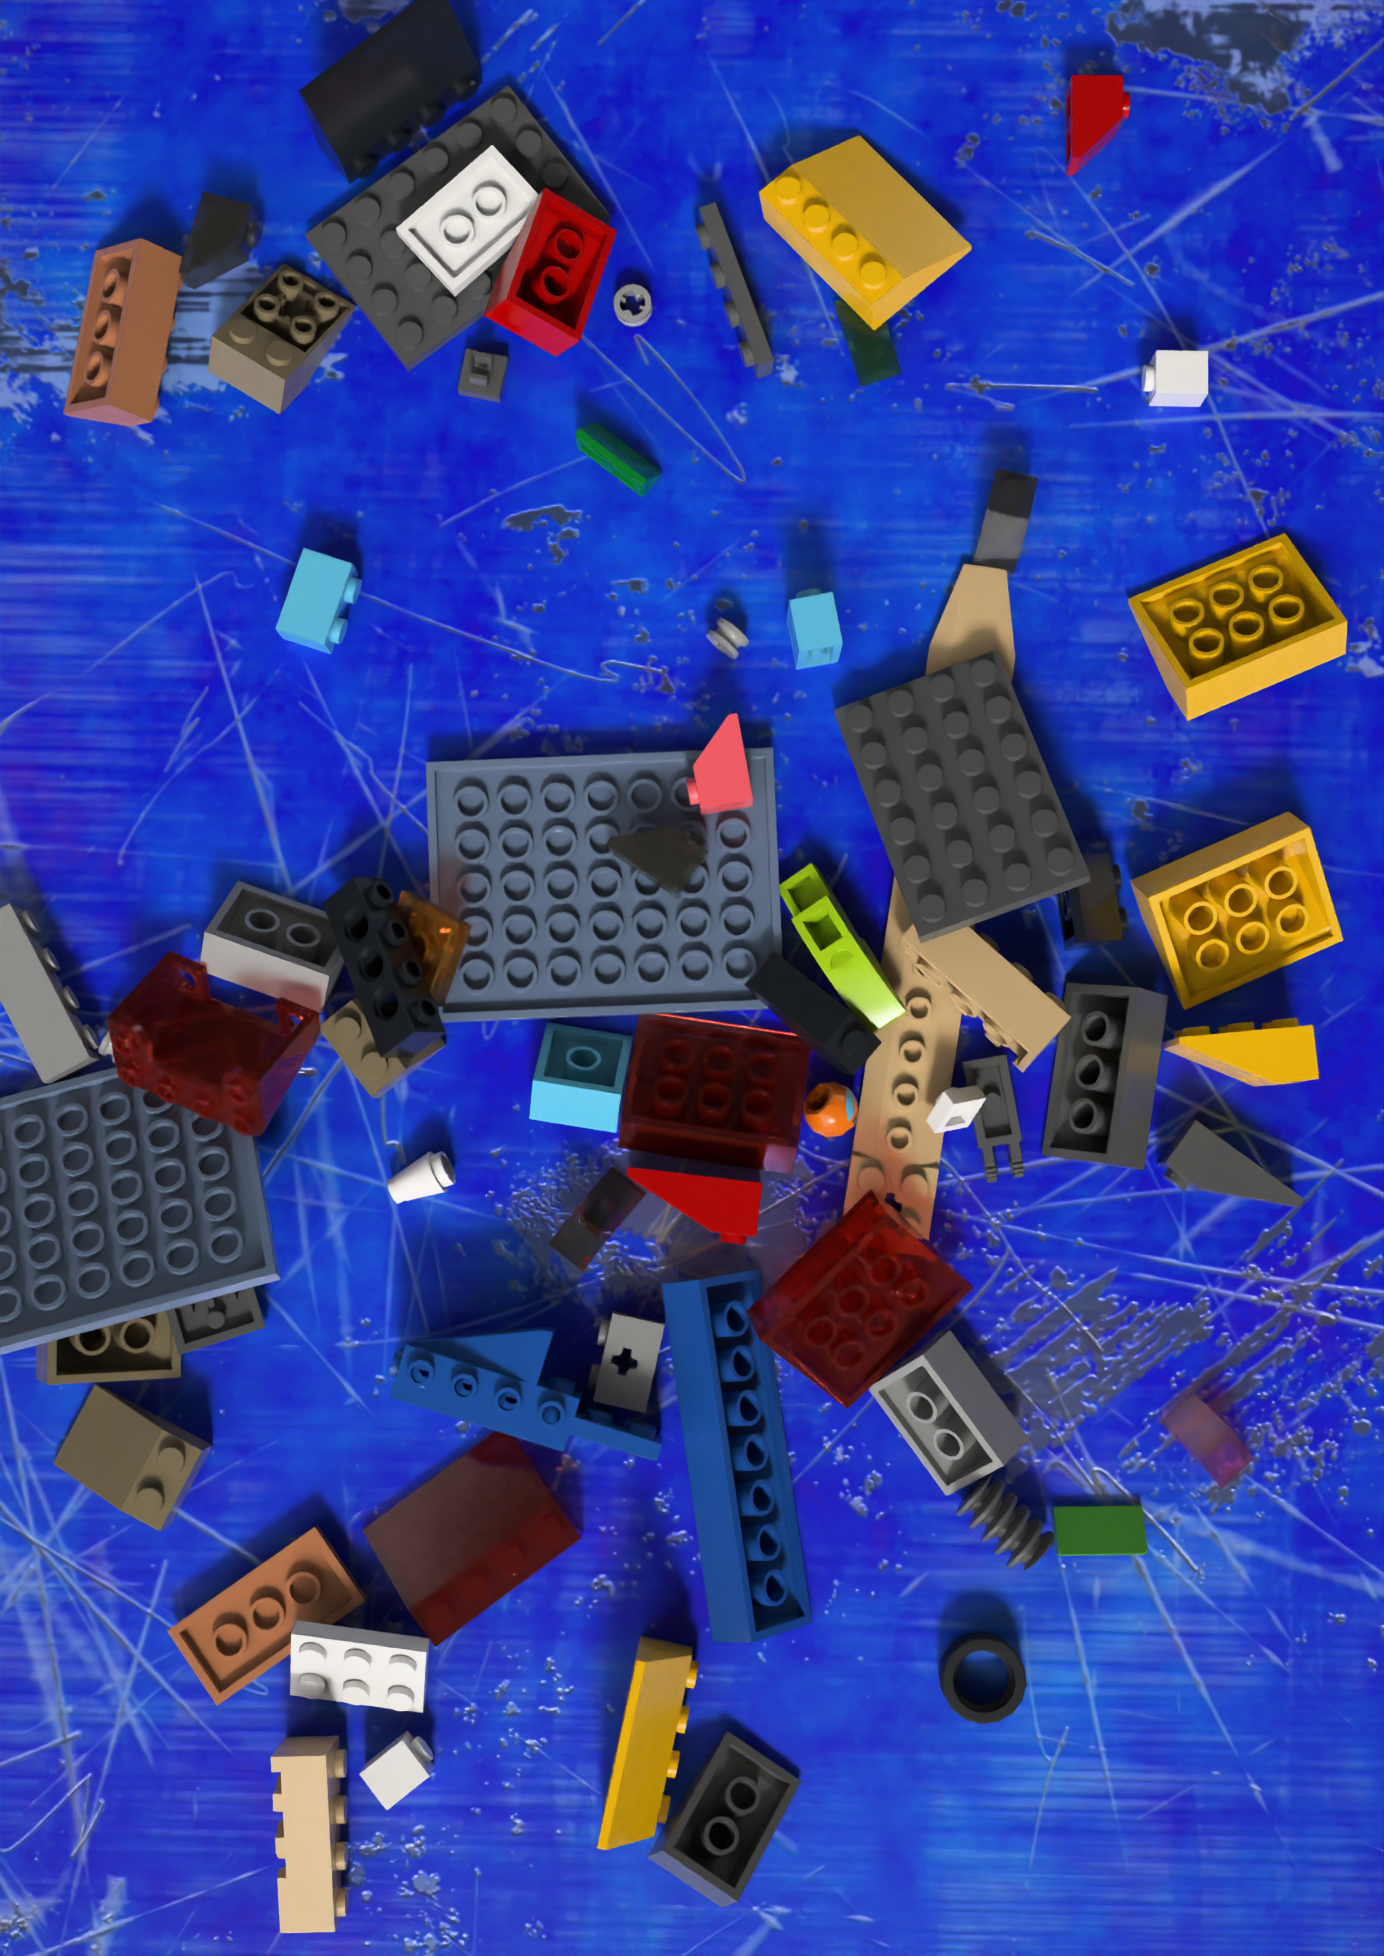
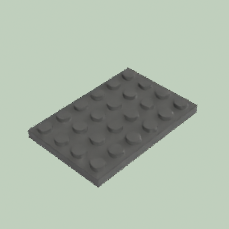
[305,85,611,372]
[833,650,1091,943]

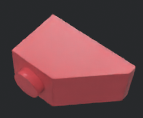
[686,713,753,815]

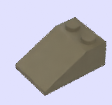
[36,1311,181,1385]
[53,1384,213,1531]

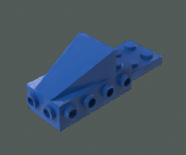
[388,1326,662,1462]

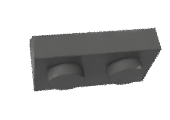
[164,1287,266,1355]

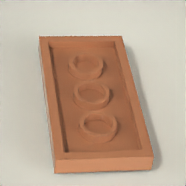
[167,1524,367,1706]

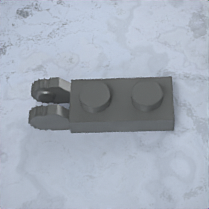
[961,1055,1024,1183]

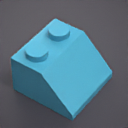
[529,1022,633,1133]

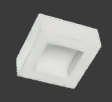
[926,1085,986,1134]

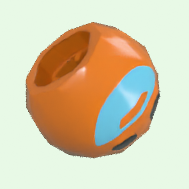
[803,1082,859,1138]

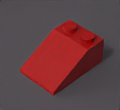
[484,188,617,356]
[627,1167,762,1245]

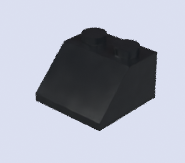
[1056,853,1128,951]

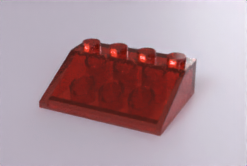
[618,1014,811,1174]
[746,1189,973,1409]
[362,1431,584,1647]

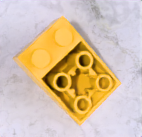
[1162,1018,1319,1087]

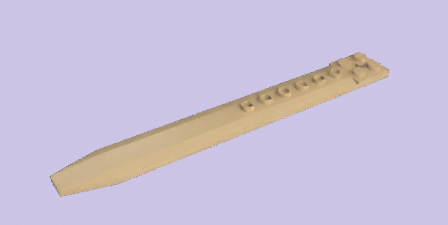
[838,564,1015,1256]

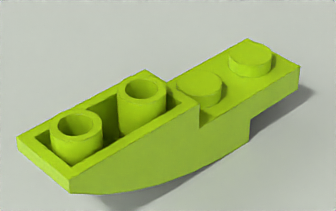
[779,863,908,1034]

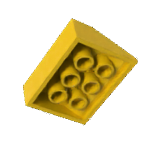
[759,135,972,331]
[1128,533,1347,721]
[1130,811,1343,1010]
[597,1636,699,1850]

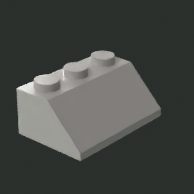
[199,881,346,1014]
[868,1330,1030,1496]

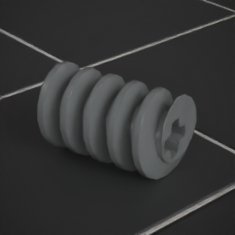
[956,1472,1056,1570]

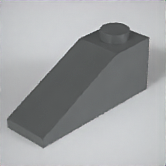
[1157,1120,1305,1207]

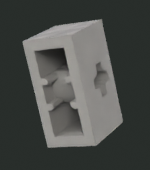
[587,1311,665,1413]

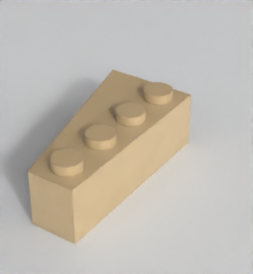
[897,924,1071,1073]
[271,1736,349,1933]

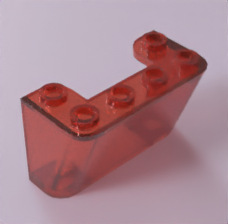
[107,951,320,1136]

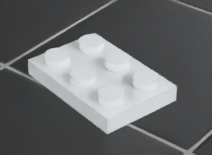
[396,145,539,297]
[290,1620,430,1713]

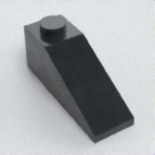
[744,952,882,1075]

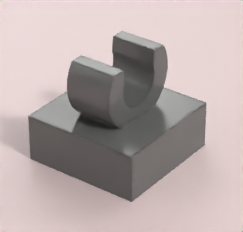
[457,348,509,403]

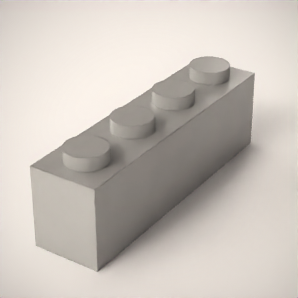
[0,903,101,1084]

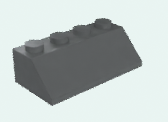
[1041,983,1168,1170]

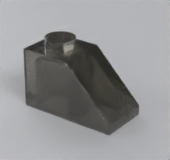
[178,192,263,289]
[972,469,1038,574]
[605,826,709,900]
[548,1166,646,1272]

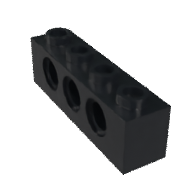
[322,876,446,1058]

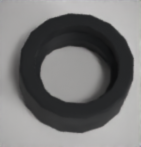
[938,1632,1027,1724]

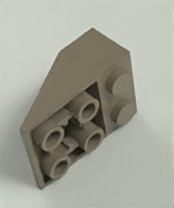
[208,263,355,414]

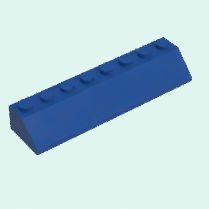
[662,1269,812,1643]

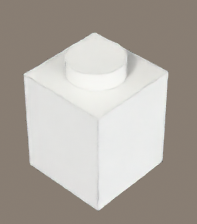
[1142,350,1208,407]
[359,1730,434,1810]

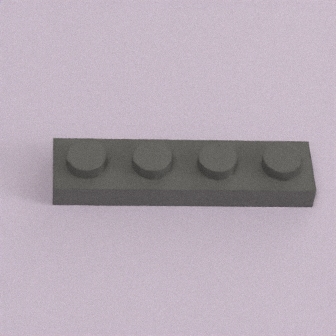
[694,202,774,379]

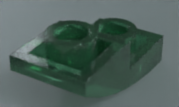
[833,299,901,387]

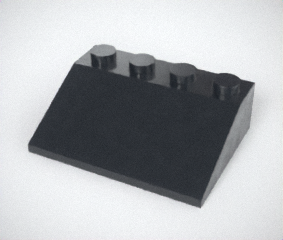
[299,0,482,184]

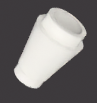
[387,1151,456,1204]

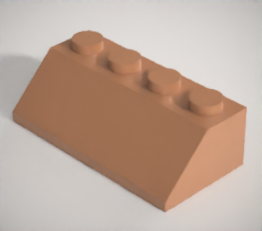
[63,238,184,427]

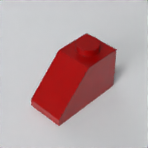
[1066,75,1130,175]

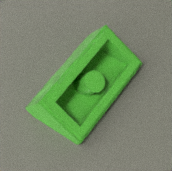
[1053,1505,1147,1556]

